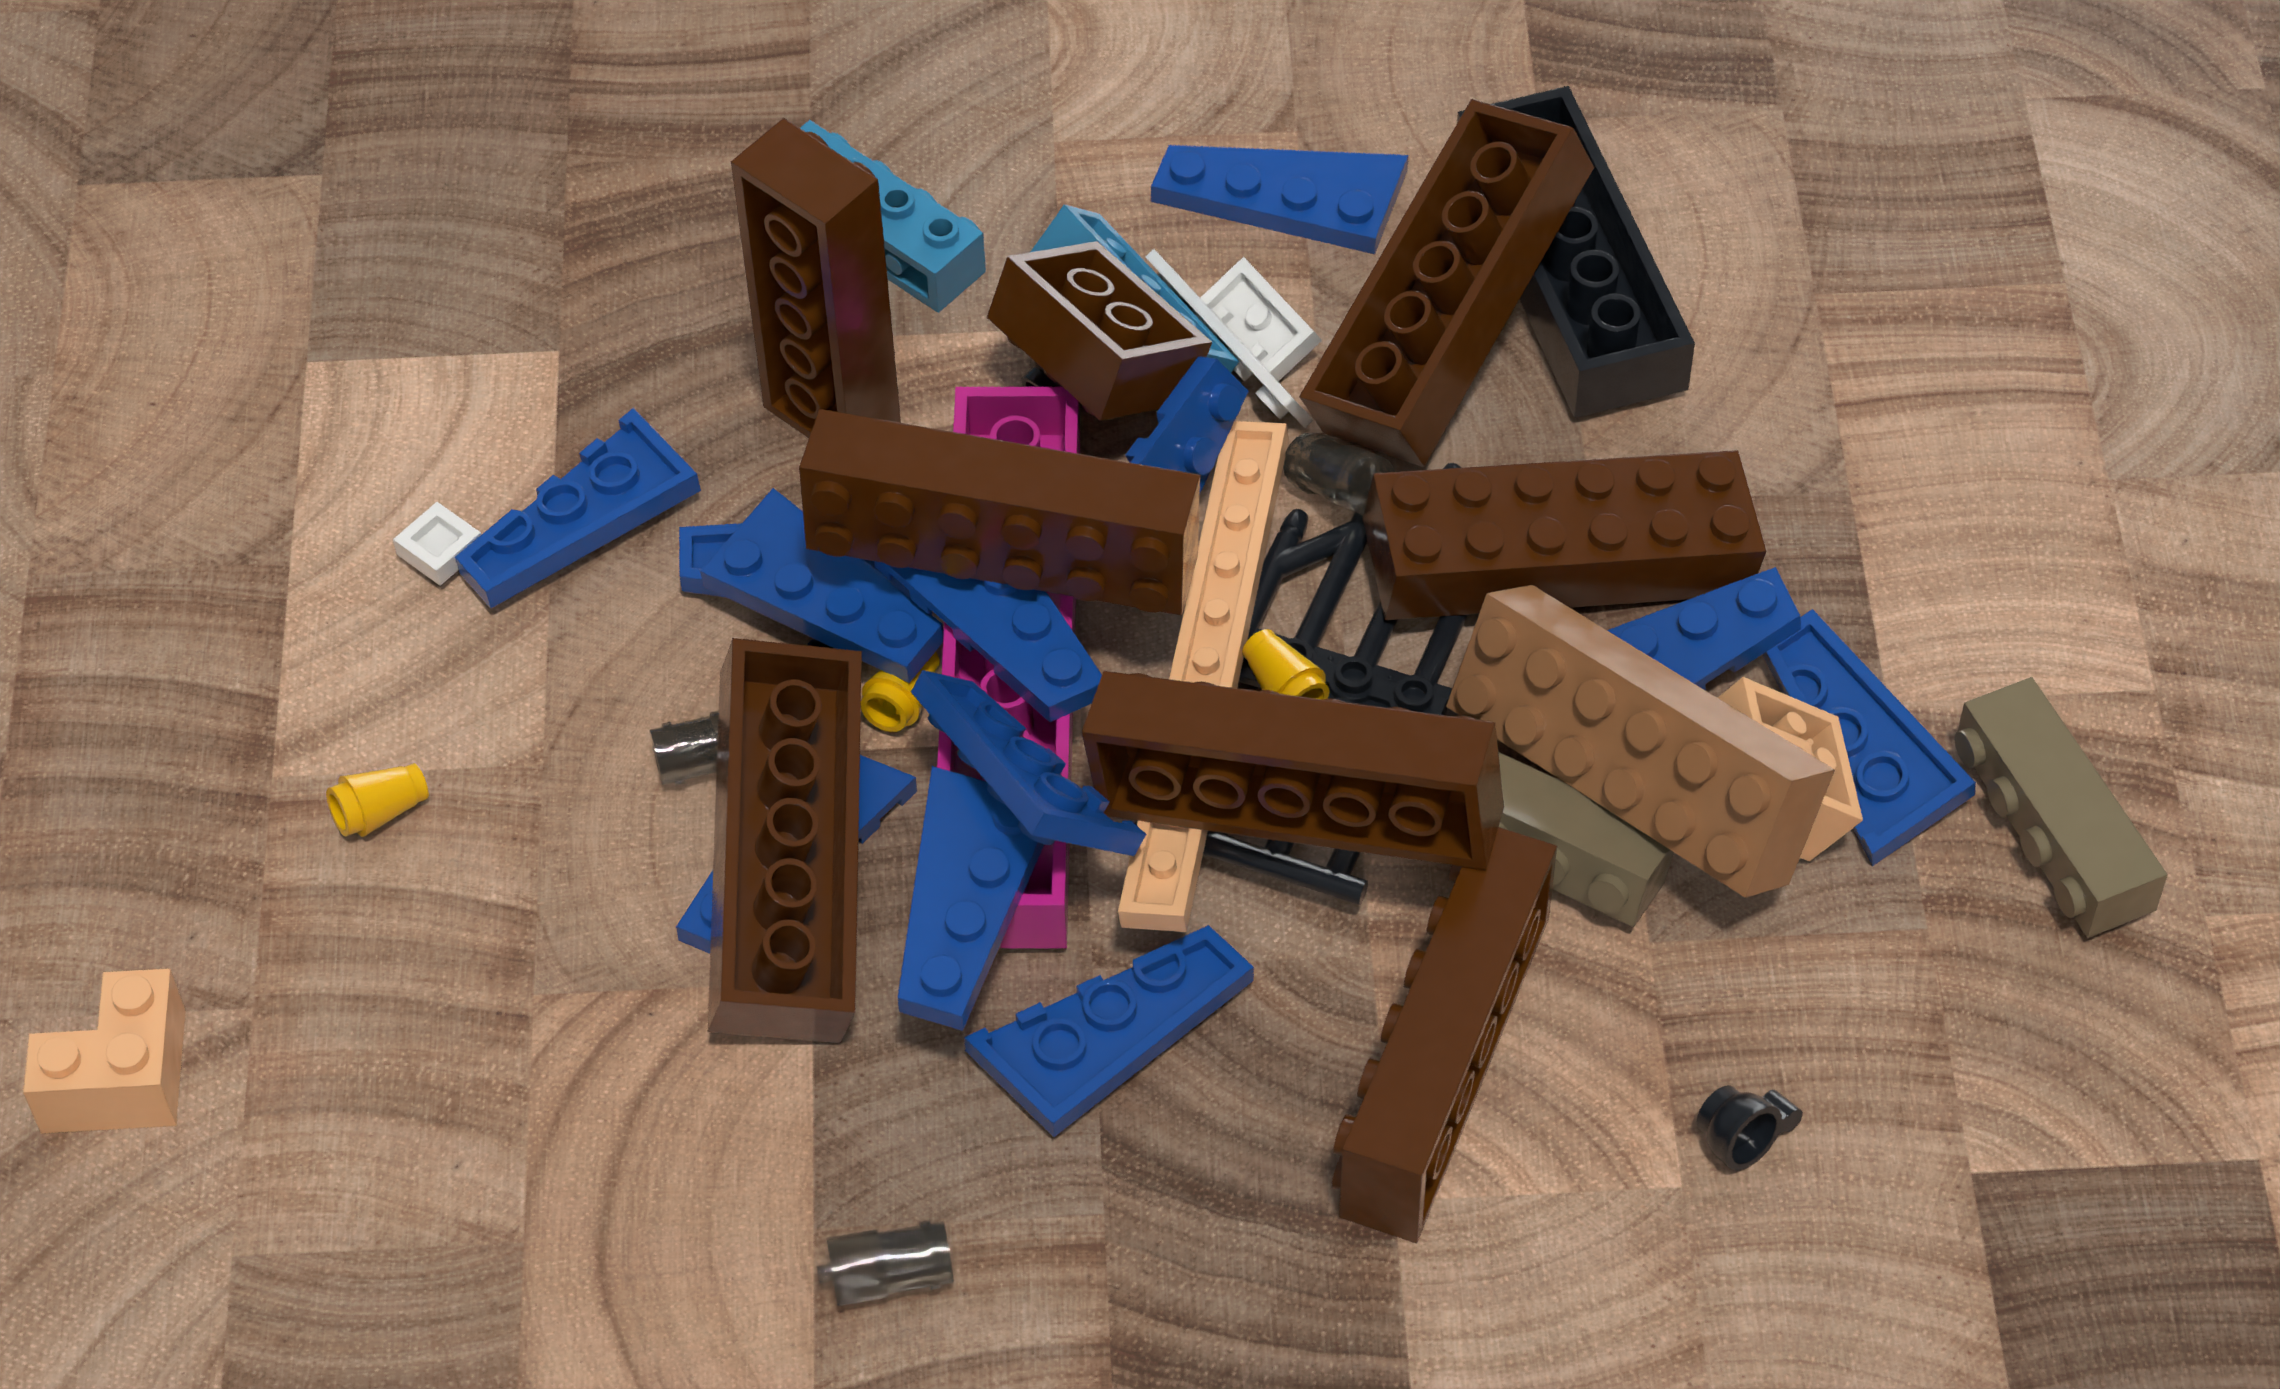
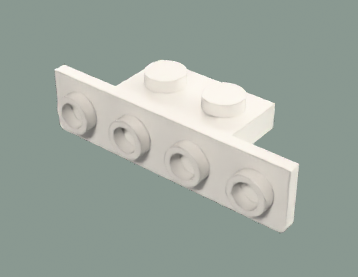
[1145,249,1322,428]

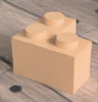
[1717,677,1863,862]
[23,969,186,1133]

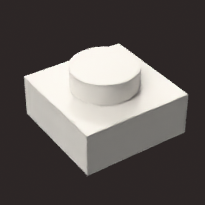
[393,502,481,586]

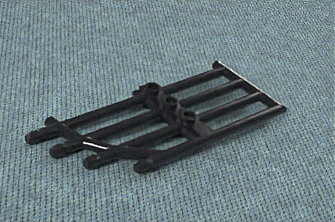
[1135,463,1468,905]

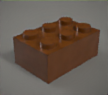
[987,241,1212,421]

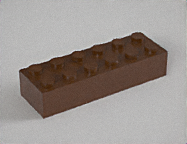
[1299,99,1594,467]
[731,118,901,438]
[799,409,1200,616]
[1363,450,1766,620]
[708,638,862,1043]
[1082,671,1504,870]
[1332,827,1557,1244]

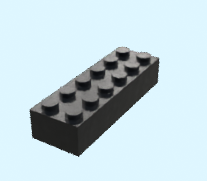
[1457,86,1695,418]

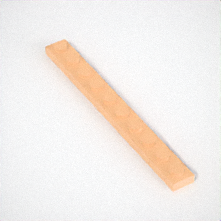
[1118,421,1289,932]

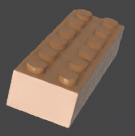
[1446,585,1835,898]

